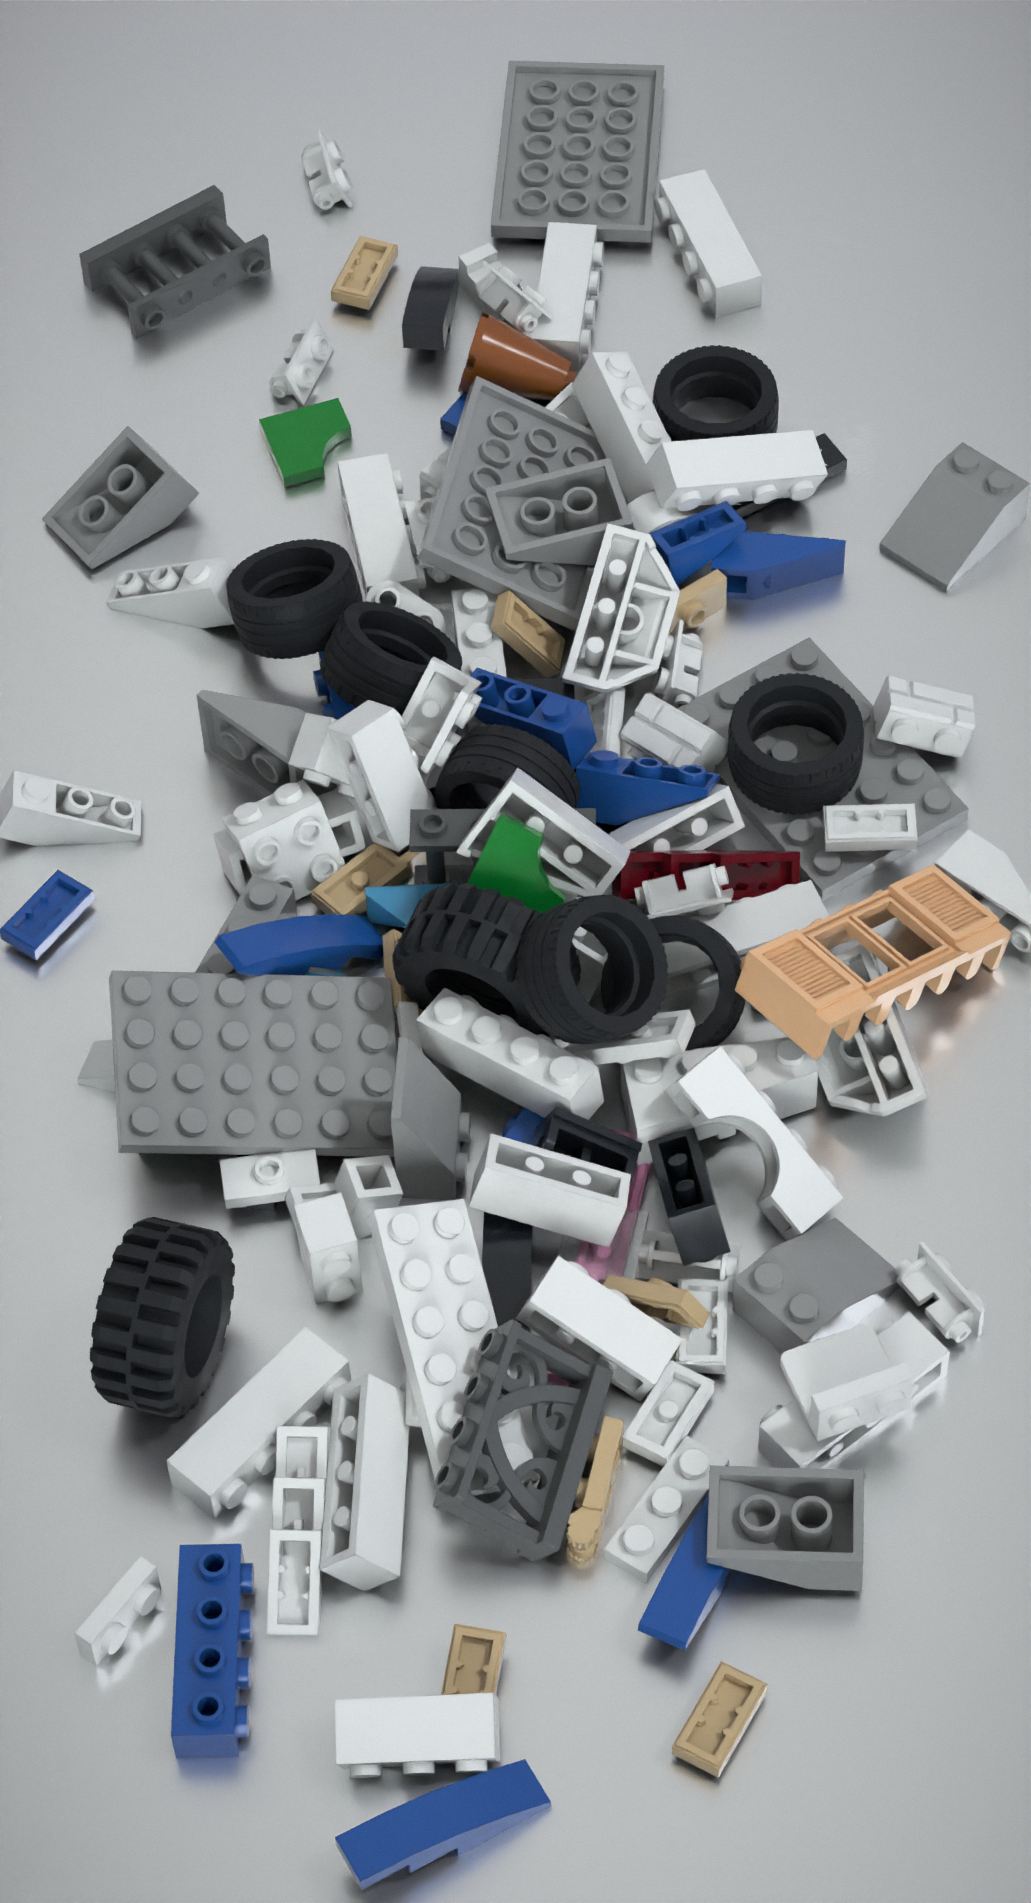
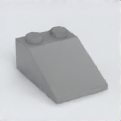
[42,426,199,569]
[879,442,1030,591]
[485,457,634,565]
[196,690,337,796]
[391,1037,471,1200]
[732,1218,901,1353]
[706,1465,864,1591]

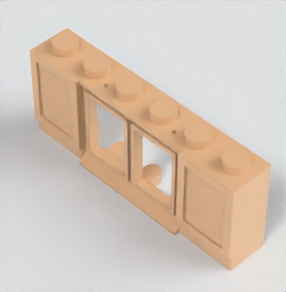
[735,864,1012,1060]

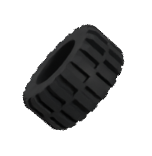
[392,883,582,1038]
[90,1217,235,1418]

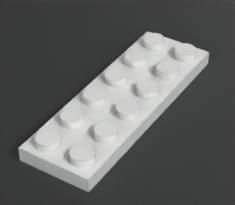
[367,1199,539,1496]

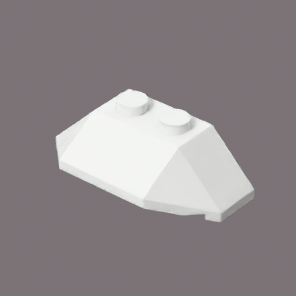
[562,523,680,693]
[816,944,928,1117]

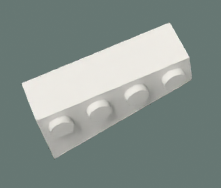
[621,1037,818,1167]

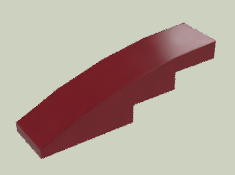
[612,850,800,900]

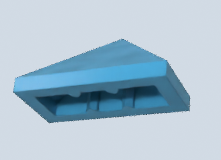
[365,883,458,928]

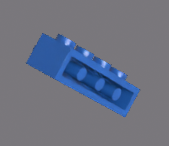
[171,1544,254,1758]

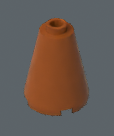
[458,312,577,401]

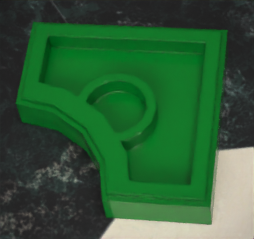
[259,398,352,487]
[467,813,567,913]

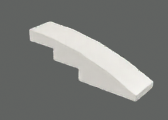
[267,1426,329,1635]

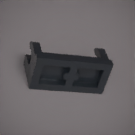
[532,1106,643,1184]

